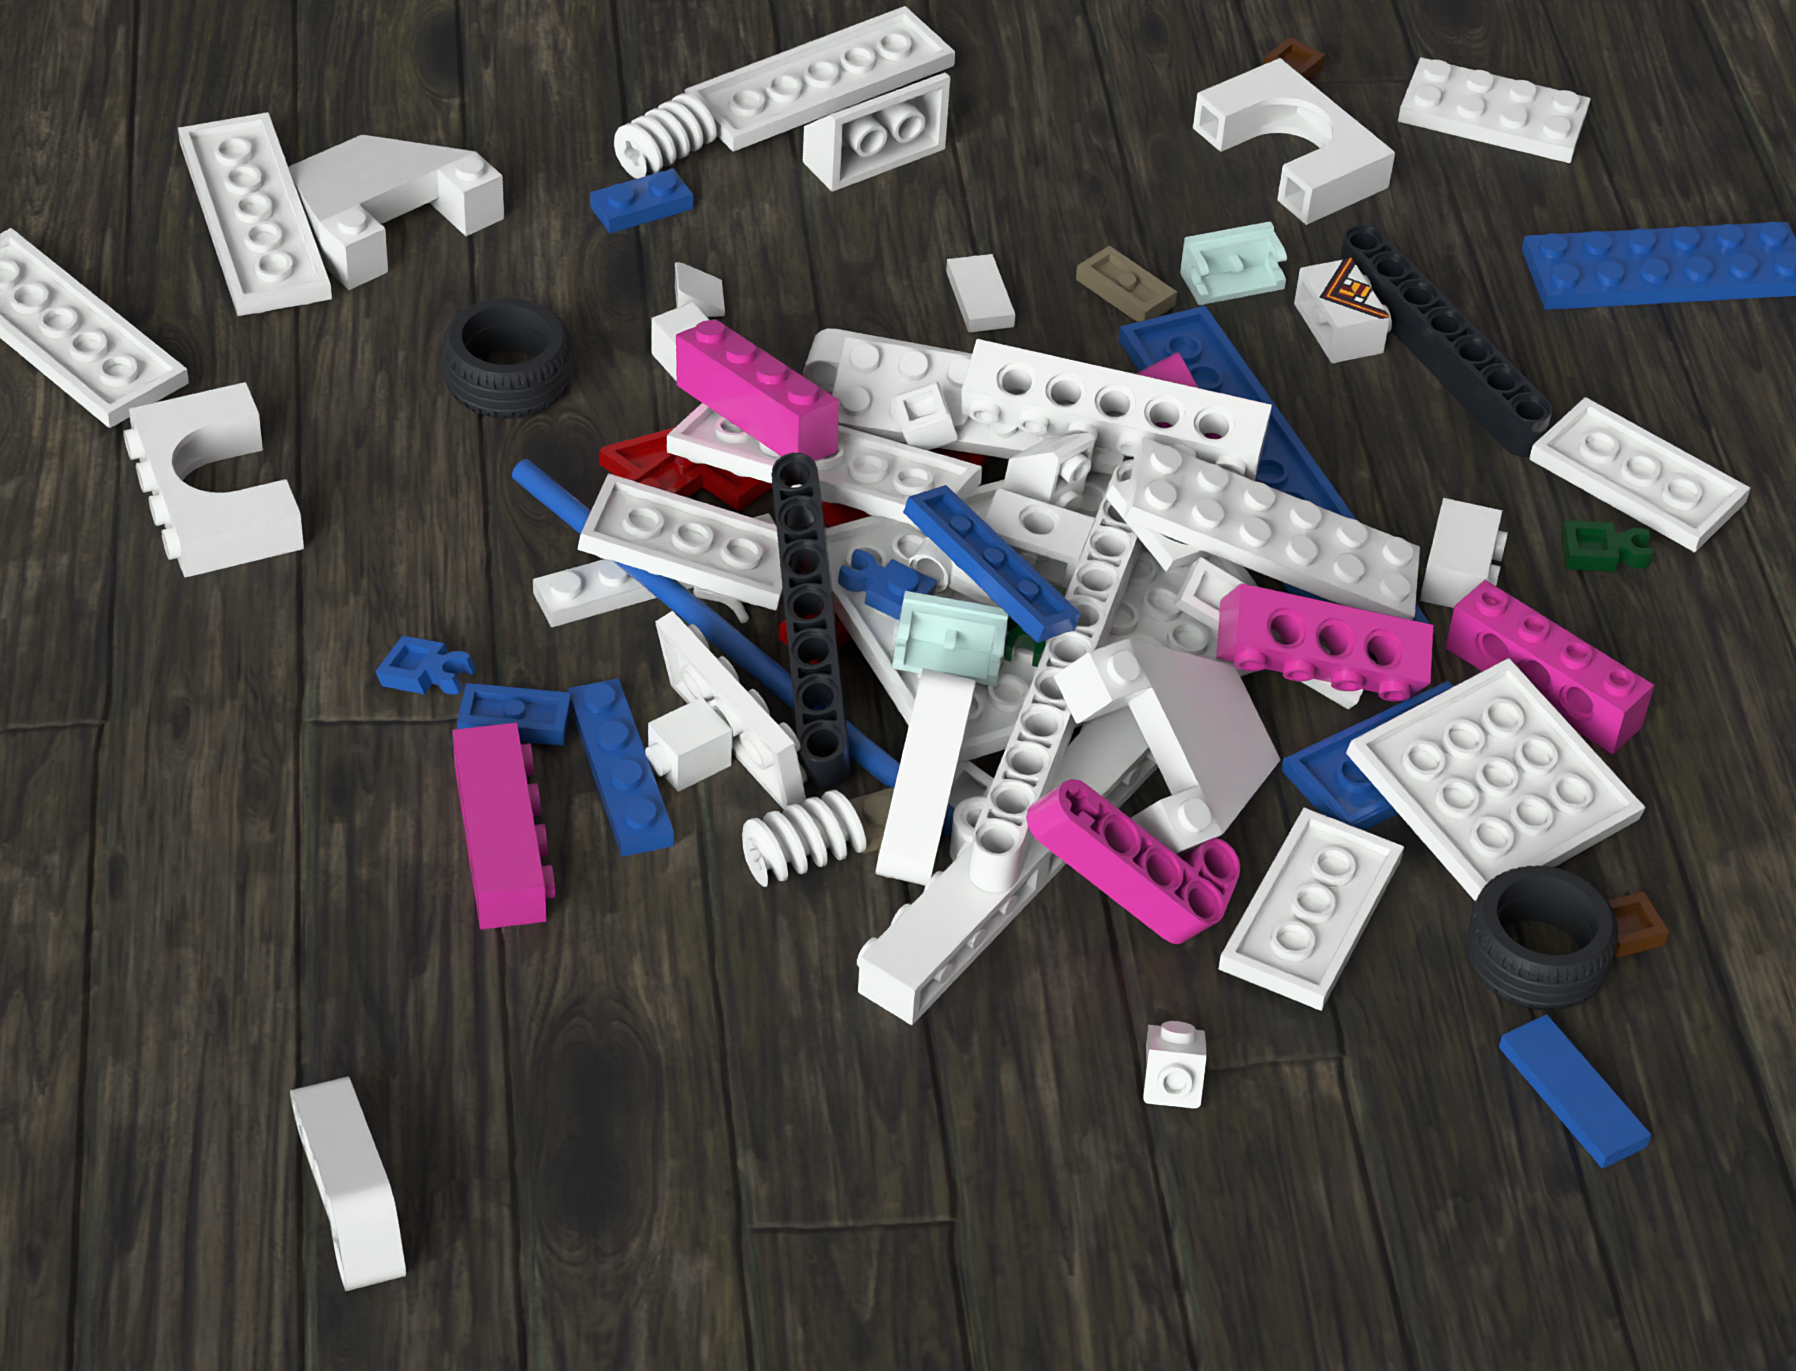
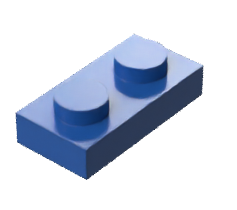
[590,168,693,234]
[457,683,571,746]

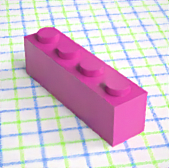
[676,319,839,461]
[452,723,555,930]

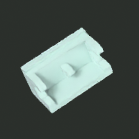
[1180,221,1287,305]
[892,591,1008,686]

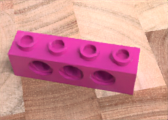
[1445,580,1654,755]
[1216,583,1433,701]

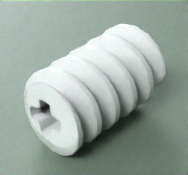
[614,93,717,179]
[742,790,866,887]

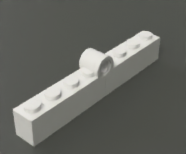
[857,706,1158,1025]

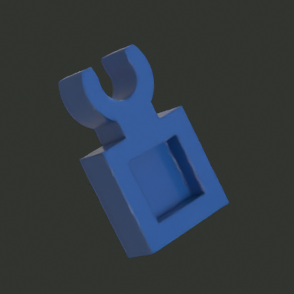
[838,549,937,620]
[375,636,476,694]

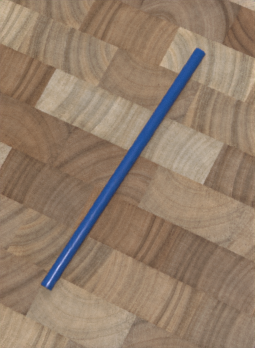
[512,459,955,839]

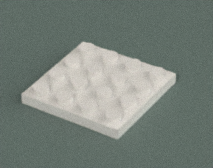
[1346,658,1645,901]

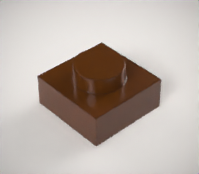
[1264,37,1325,81]
[1608,891,1669,958]

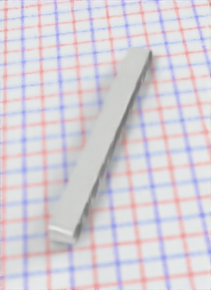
[969,460,1143,893]

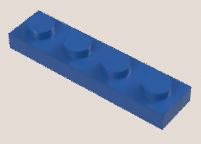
[903,485,1081,643]
[568,678,674,857]

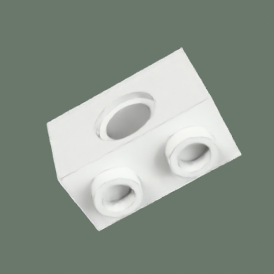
[984,488,1095,592]

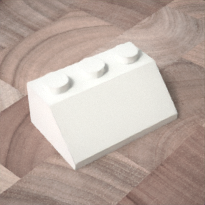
[803,73,950,192]

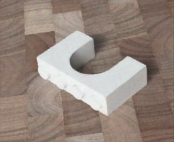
[1193,58,1395,225]
[124,382,304,578]

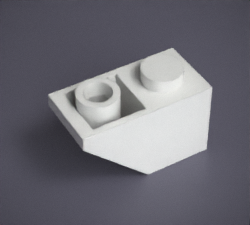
[1003,432,1096,512]

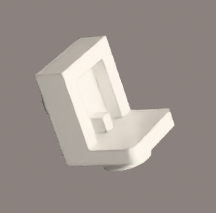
[1143,1021,1207,1108]

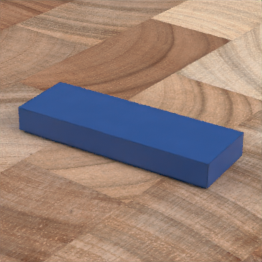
[1499,1014,1651,1169]

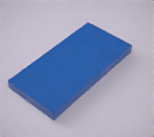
[1281,681,1454,831]

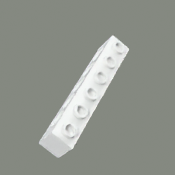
[961,339,1272,481]

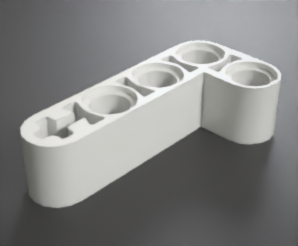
[875,668,976,886]
[290,1076,406,1291]

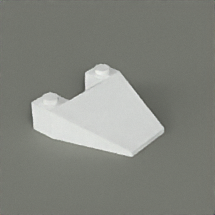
[288,135,504,290]
[1054,638,1280,857]

